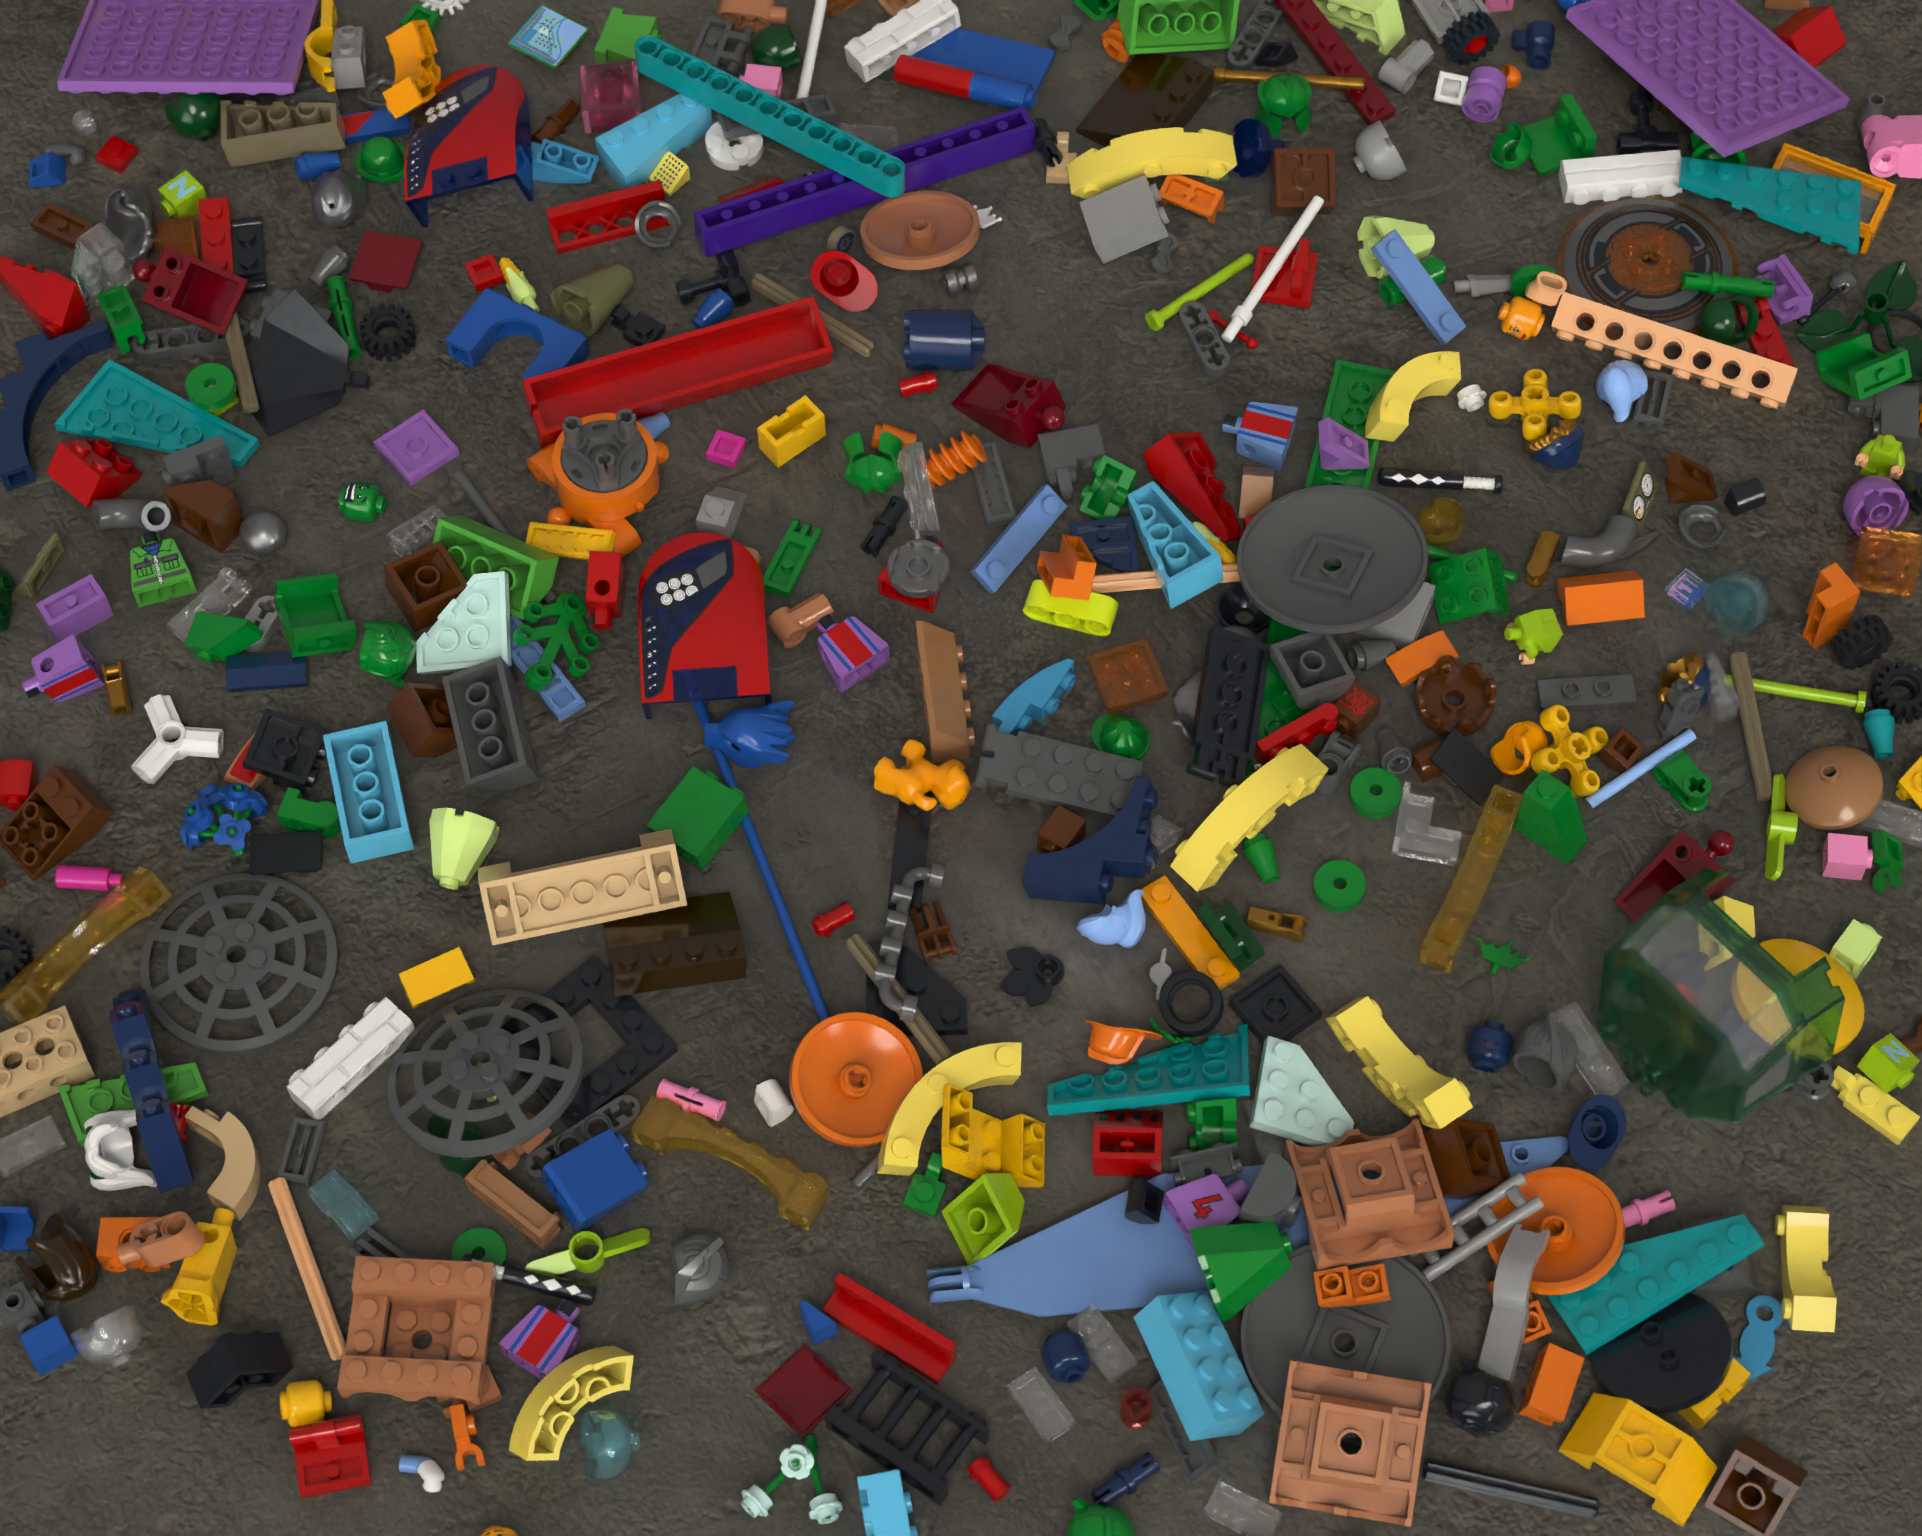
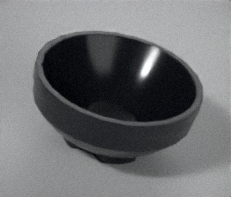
[1216,583,1272,635]

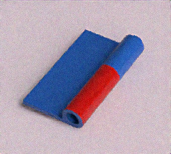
[894,28,1056,112]

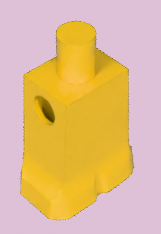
[161,1208,237,1326]

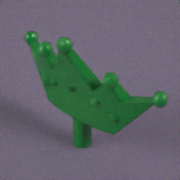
[1476,937,1530,975]
[1149,1018,1194,1044]

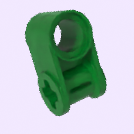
[1652,750,1712,813]

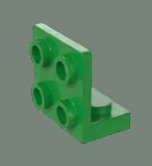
[1523,93,1597,176]
[1429,548,1511,625]

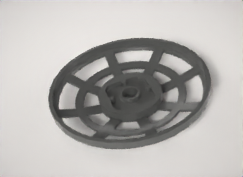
[140,873,339,1055]
[387,989,585,1158]

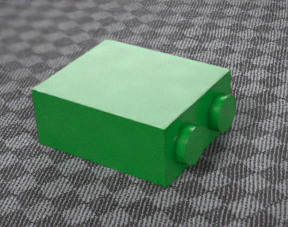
[646,766,749,871]

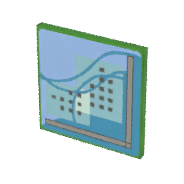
[508,5,589,70]

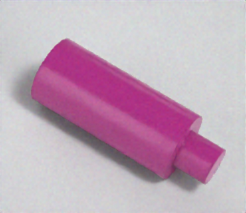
[55,864,124,891]

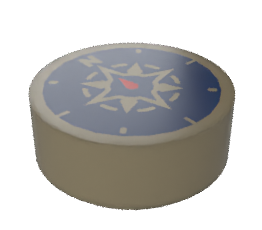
[827,226,856,254]

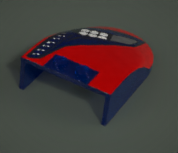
[404,65,534,228]
[638,532,772,719]

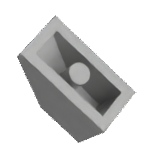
[696,486,747,546]

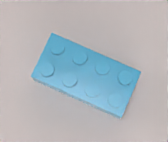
[323,721,414,864]
[1133,1291,1265,1441]

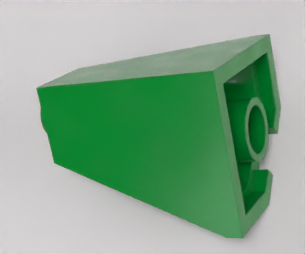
[1515,770,1588,865]
[1189,1221,1294,1322]

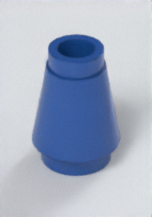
[294,152,340,181]
[691,288,735,329]

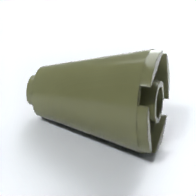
[551,263,633,338]

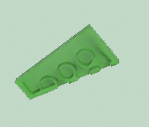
[57,1062,209,1148]

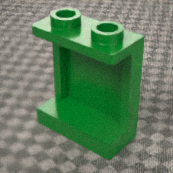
[1815,331,1912,401]
[273,573,357,658]

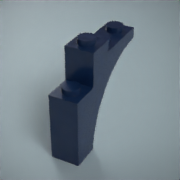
[1022,776,1158,905]

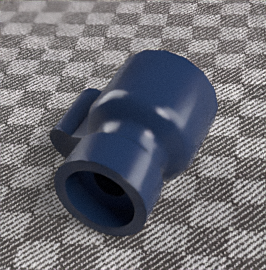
[1512,20,1555,69]

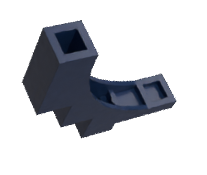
[0,320,114,492]
[110,989,193,1193]

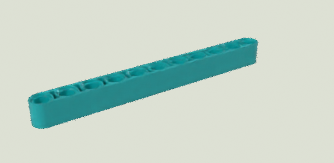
[635,36,905,198]

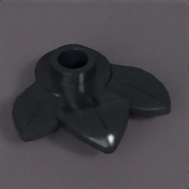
[1001,947,1064,1007]

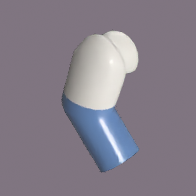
[399,1454,444,1492]

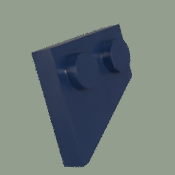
[1070,516,1140,573]

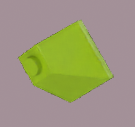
[941,1173,1025,1265]

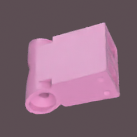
[1861,115,1922,178]

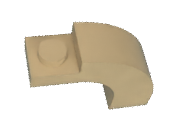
[184,1106,261,1221]

